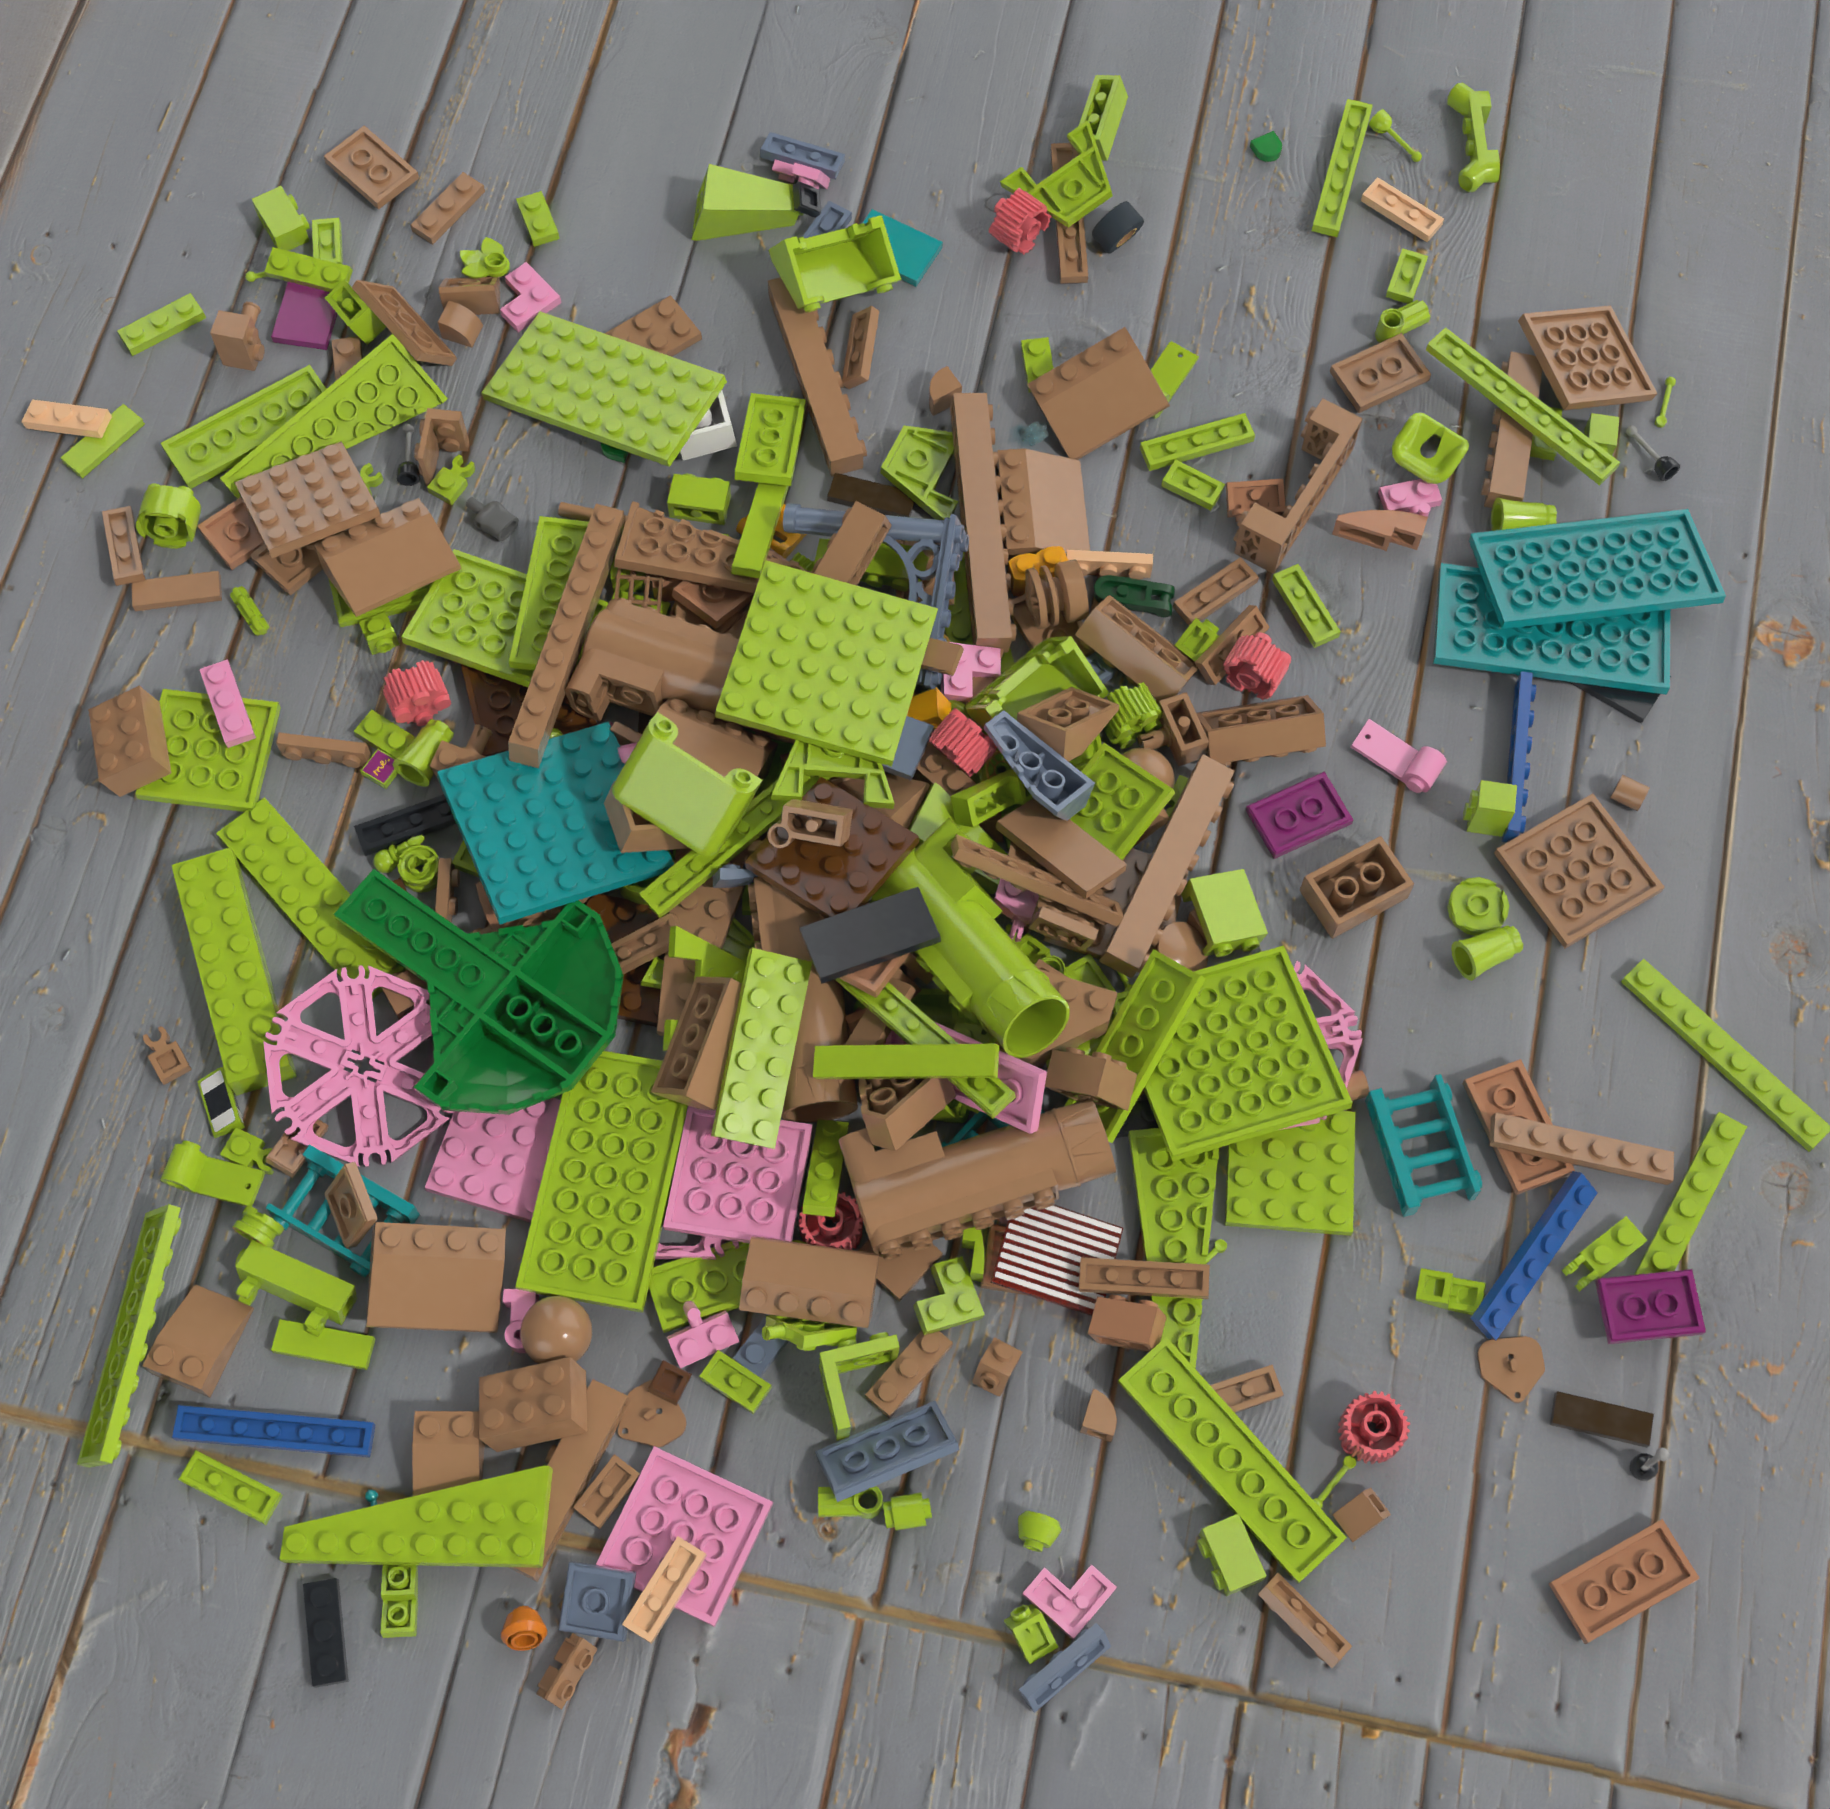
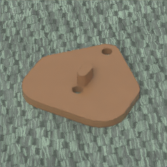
[1477,1336,1545,1403]
[618,1379,687,1448]

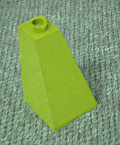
[691,164,804,241]
[908,783,1008,894]

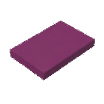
[271,282,337,350]
[1246,771,1353,859]
[1595,1269,1706,1344]

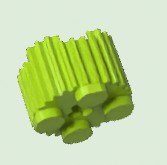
[1103,682,1162,749]

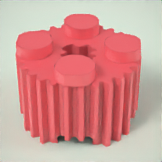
[989,188,1052,255]
[1223,632,1291,700]
[383,660,451,727]
[929,708,998,777]
[799,1192,863,1250]
[1338,1391,1410,1464]

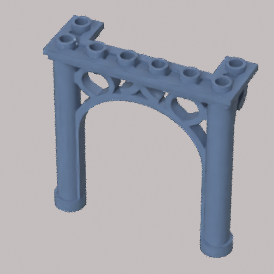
[783,503,969,692]

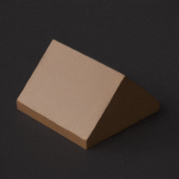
[438,276,500,315]

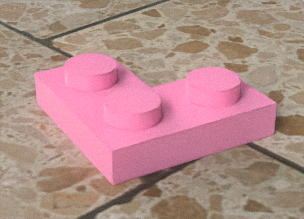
[772,159,830,189]
[500,262,561,333]
[941,642,1001,702]
[1022,1565,1117,1640]

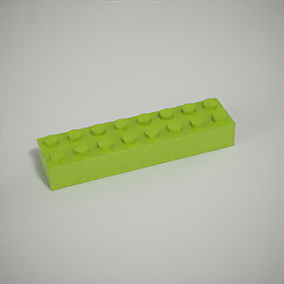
[171,847,297,1096]

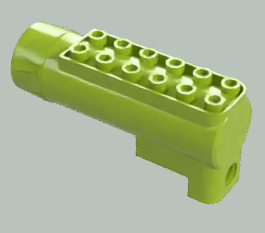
[869,818,1070,1058]

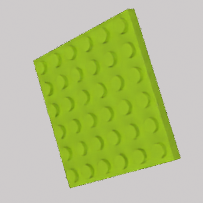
[715,560,938,767]
[1113,945,1353,1162]

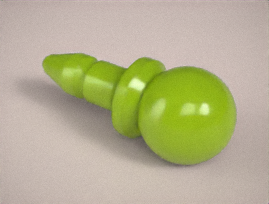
[373,835,425,873]

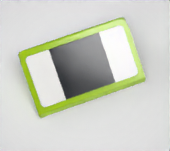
[197,1067,245,1138]

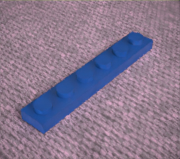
[1502,671,1536,842]
[1470,1171,1598,1341]
[172,1405,376,1458]

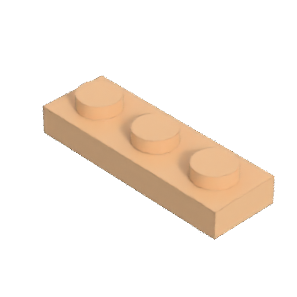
[1361,177,1444,242]
[22,399,112,438]
[1066,550,1153,580]
[622,1536,707,1644]

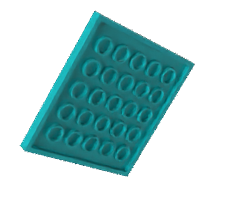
[437,722,674,925]

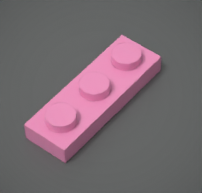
[199,659,256,748]

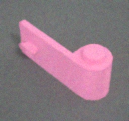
[1351,719,1447,793]

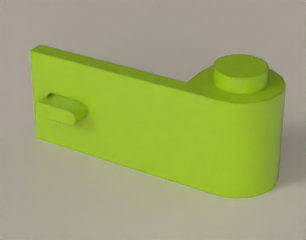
[1151,341,1199,419]
[160,1140,265,1206]

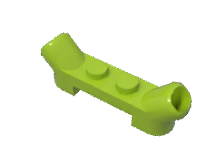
[1447,82,1500,192]

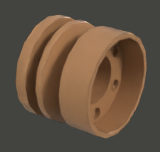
[1025,559,1089,629]

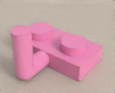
[1378,479,1442,517]
[667,1301,740,1369]

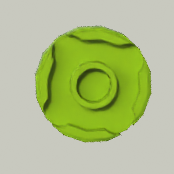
[1447,877,1509,936]

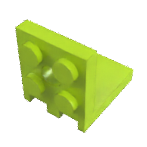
[819,1332,900,1441]

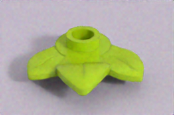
[460,237,510,279]

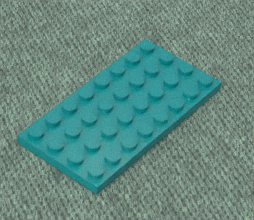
[1469,509,1726,629]
[1433,563,1671,695]

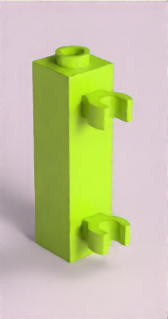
[235,1240,358,1337]

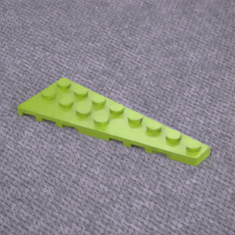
[220,334,448,499]
[1128,1128,1219,1368]
[279,1466,553,1568]

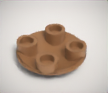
[1158,922,1208,971]

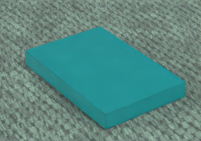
[863,209,943,287]

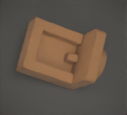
[972,1337,1023,1396]

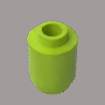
[883,1492,932,1531]

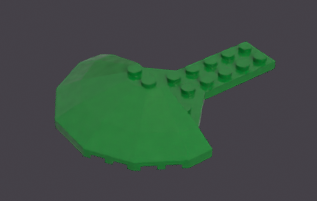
[333,868,624,1115]

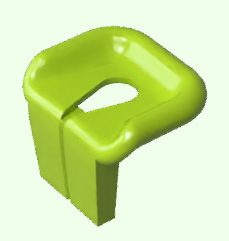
[1392,412,1469,484]

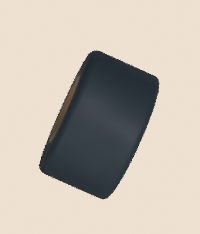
[1092,201,1144,253]

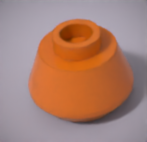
[501,1606,547,1651]

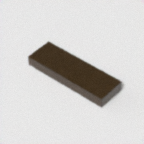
[827,473,915,517]
[1550,1391,1654,1448]

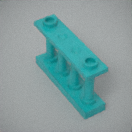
[1365,1074,1482,1217]
[266,1144,420,1278]

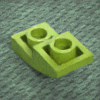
[381,1565,418,1638]

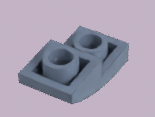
[713,864,759,888]

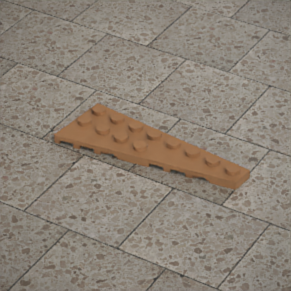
[614,501,813,593]
[657,832,766,1036]

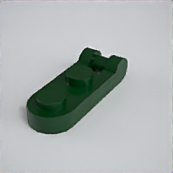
[1094,575,1175,618]

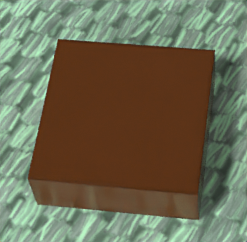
[648,1360,692,1406]

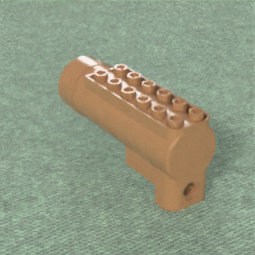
[565,598,795,745]
[748,877,858,1123]
[838,1098,1116,1260]

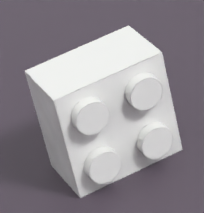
[680,390,737,461]

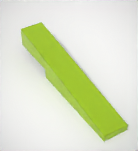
[950,733,1102,827]

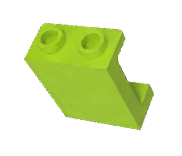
[1181,869,1268,957]

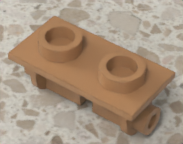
[536,1633,597,1710]

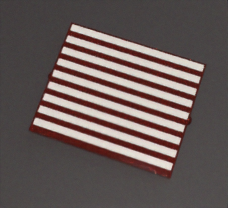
[990,1205,1123,1316]

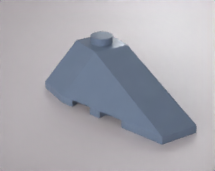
[984,710,1095,821]

